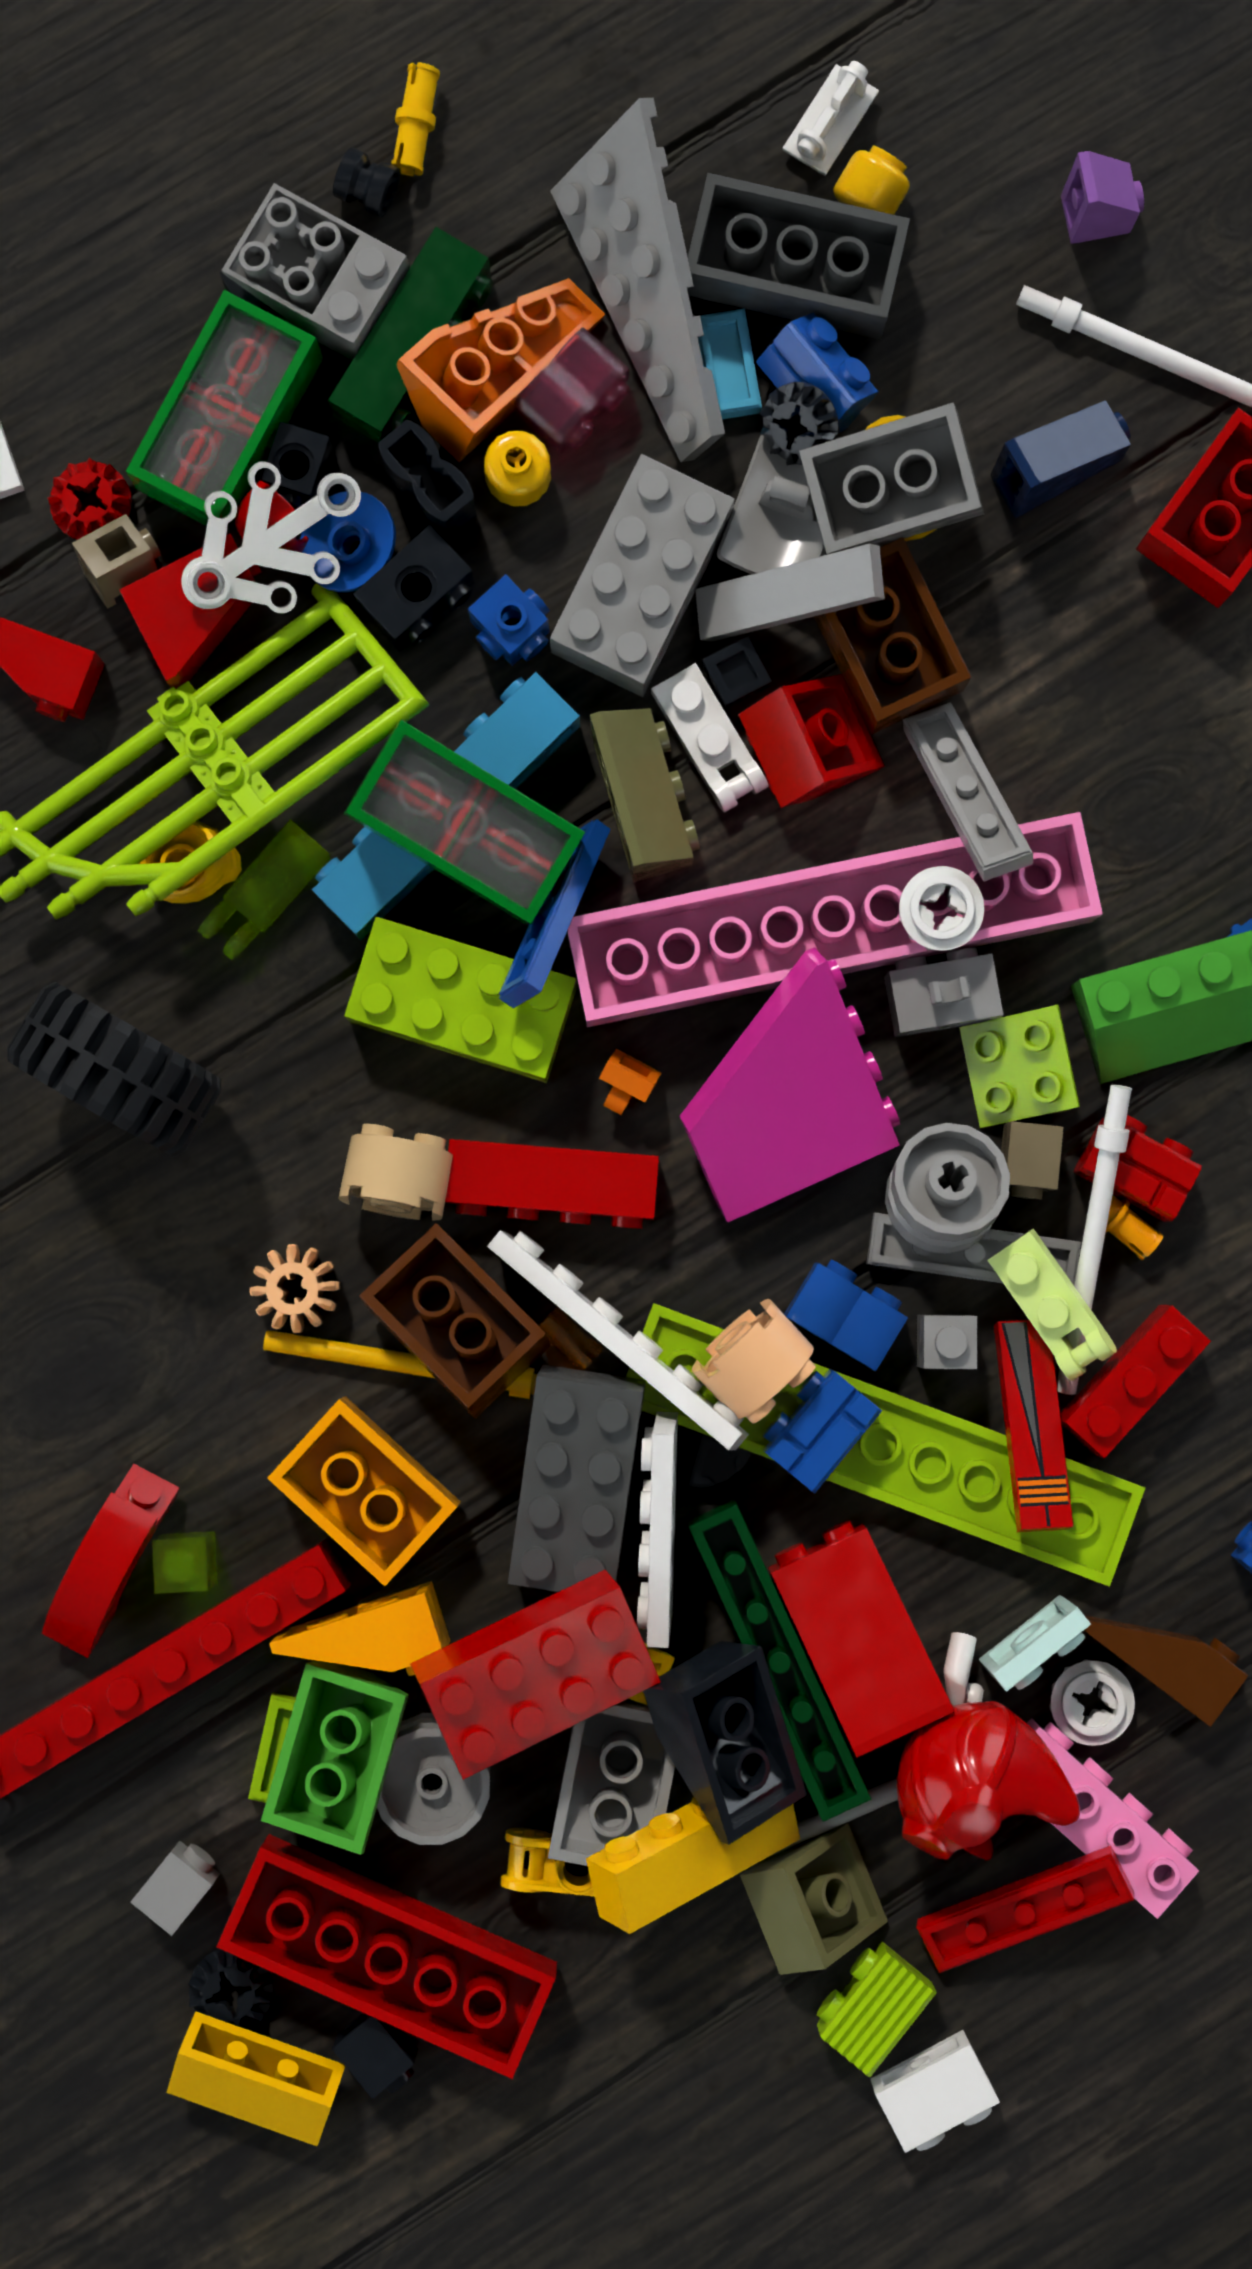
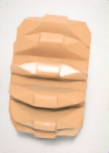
[250,1244,340,1333]

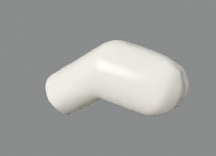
[943,1632,984,1706]

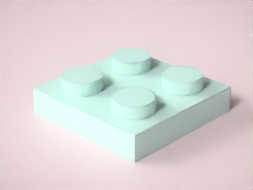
[979,1595,1091,1692]

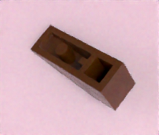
[1084,1615,1248,1727]

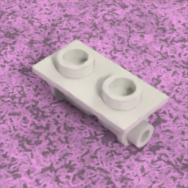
[782,61,879,176]

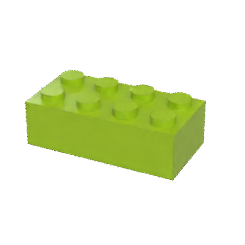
[344,917,577,1083]

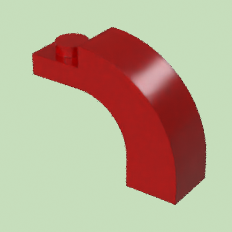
[41,1464,180,1658]

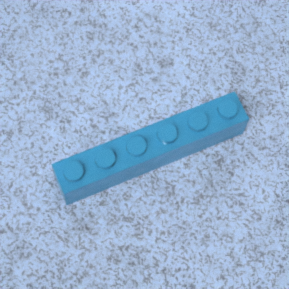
[312,672,580,941]

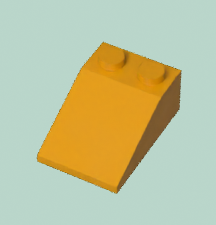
[269,1581,451,1676]

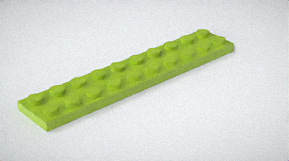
[626,1303,1145,1587]

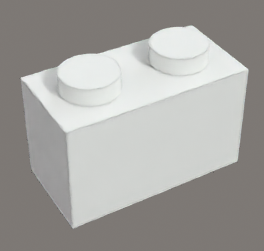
[870,2030,1000,2153]

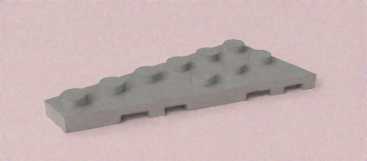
[550,97,725,462]

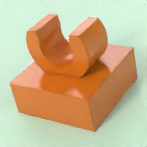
[599,1049,662,1115]

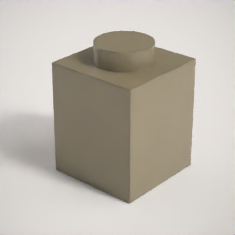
[1001,1121,1064,1200]

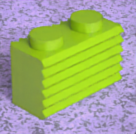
[817,1942,937,2077]

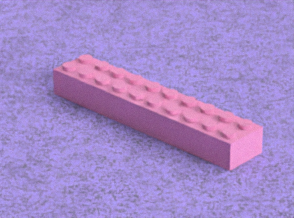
[567,812,1103,1027]

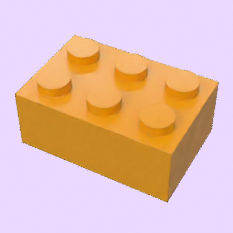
[267,1396,461,1586]

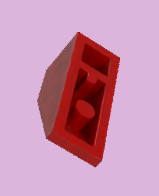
[0,617,105,722]

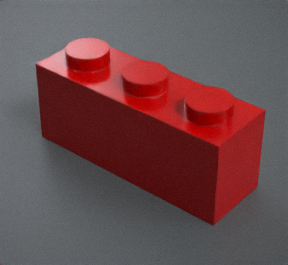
[1060,1305,1211,1458]

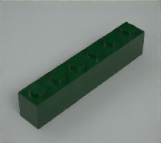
[687,1500,872,1822]

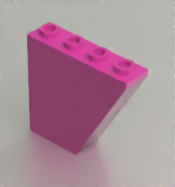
[679,947,900,1223]

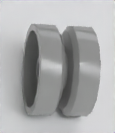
[885,1123,1010,1254]
[377,1713,490,1845]

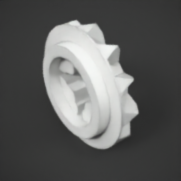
[899,866,984,951]
[1049,1659,1135,1746]

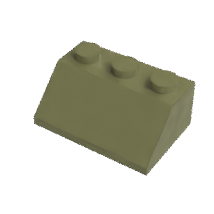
[590,708,700,882]

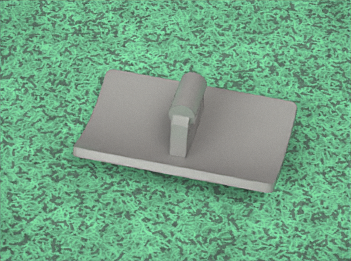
[717,435,826,574]

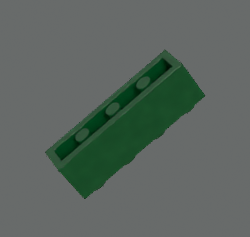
[328,227,493,443]

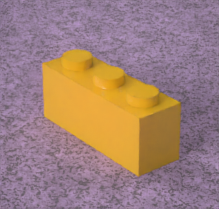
[166,2011,345,2146]

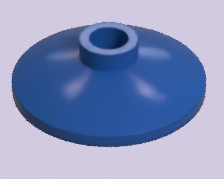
[300,491,396,593]

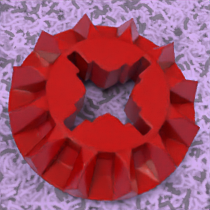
[47,458,132,540]

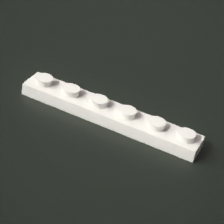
[487,1230,749,1451]

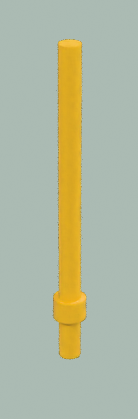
[263,1330,538,1399]

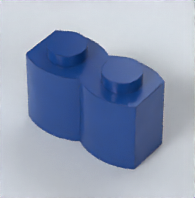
[784,1259,908,1371]

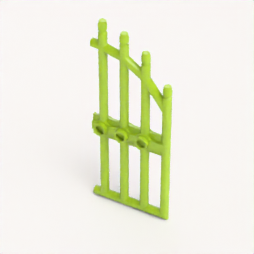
[0,583,429,920]

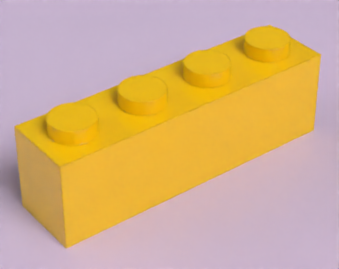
[586,1797,800,1934]

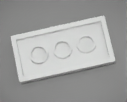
[637,1412,678,1648]

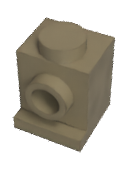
[72,514,161,609]

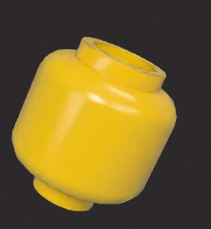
[833,145,910,215]
[484,431,551,507]

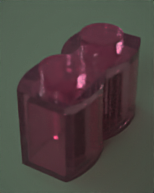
[514,327,630,454]

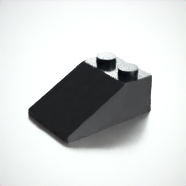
[643,1641,807,1845]

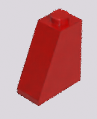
[119,533,262,689]

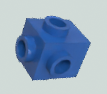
[468,574,550,666]

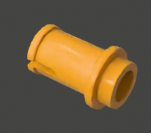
[1106,1196,1163,1260]

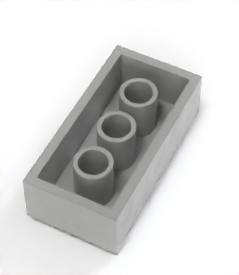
[550,454,735,697]

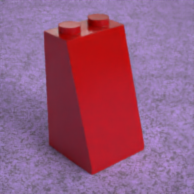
[768,1520,955,1758]

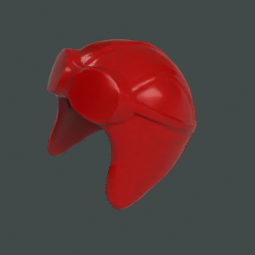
[897,1701,1080,1860]

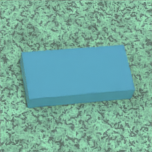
[698,308,762,419]

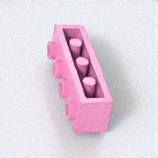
[1027,1718,1199,1919]

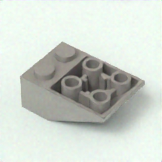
[221,183,410,361]

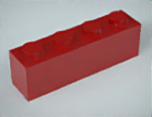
[445,1139,659,1229]

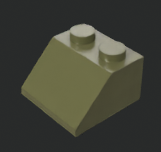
[740,1823,888,1975]

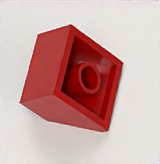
[738,674,885,808]

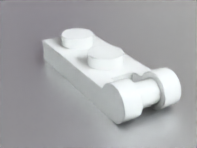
[651,663,769,813]

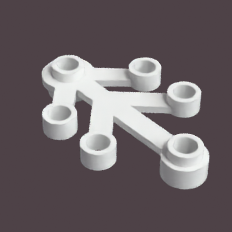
[181,462,361,614]

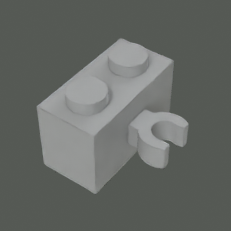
[884,948,1003,1038]

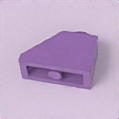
[1061,151,1144,244]

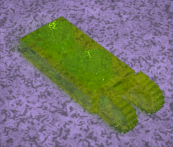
[198,819,331,960]

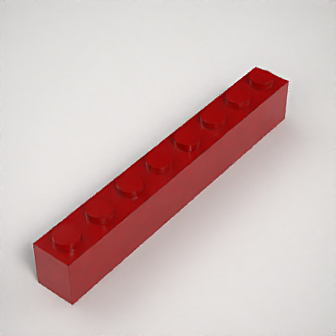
[0,1539,352,1799]

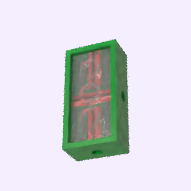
[126,290,323,535]
[344,719,585,924]

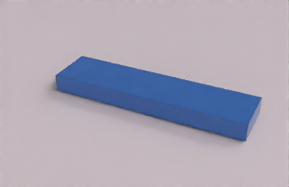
[499,819,611,1008]

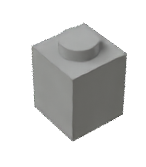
[917,1315,977,1369]
[131,1841,220,1936]

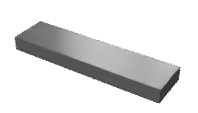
[695,543,885,642]
[903,702,1033,882]
[866,1213,1081,1285]

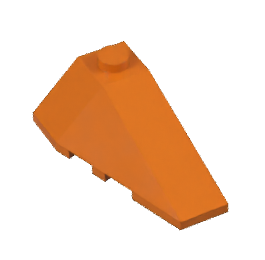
[396,278,605,462]

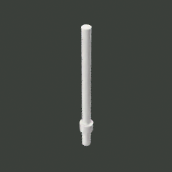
[1016,285,1252,407]
[1056,1085,1132,1395]

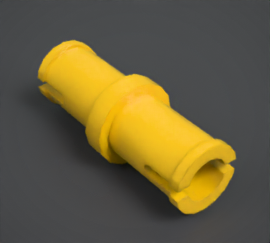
[391,62,440,176]

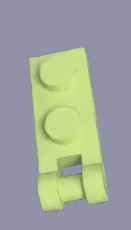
[987,1228,1117,1381]

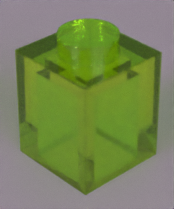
[152,1531,217,1594]

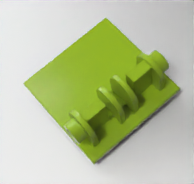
[959,1005,1080,1128]

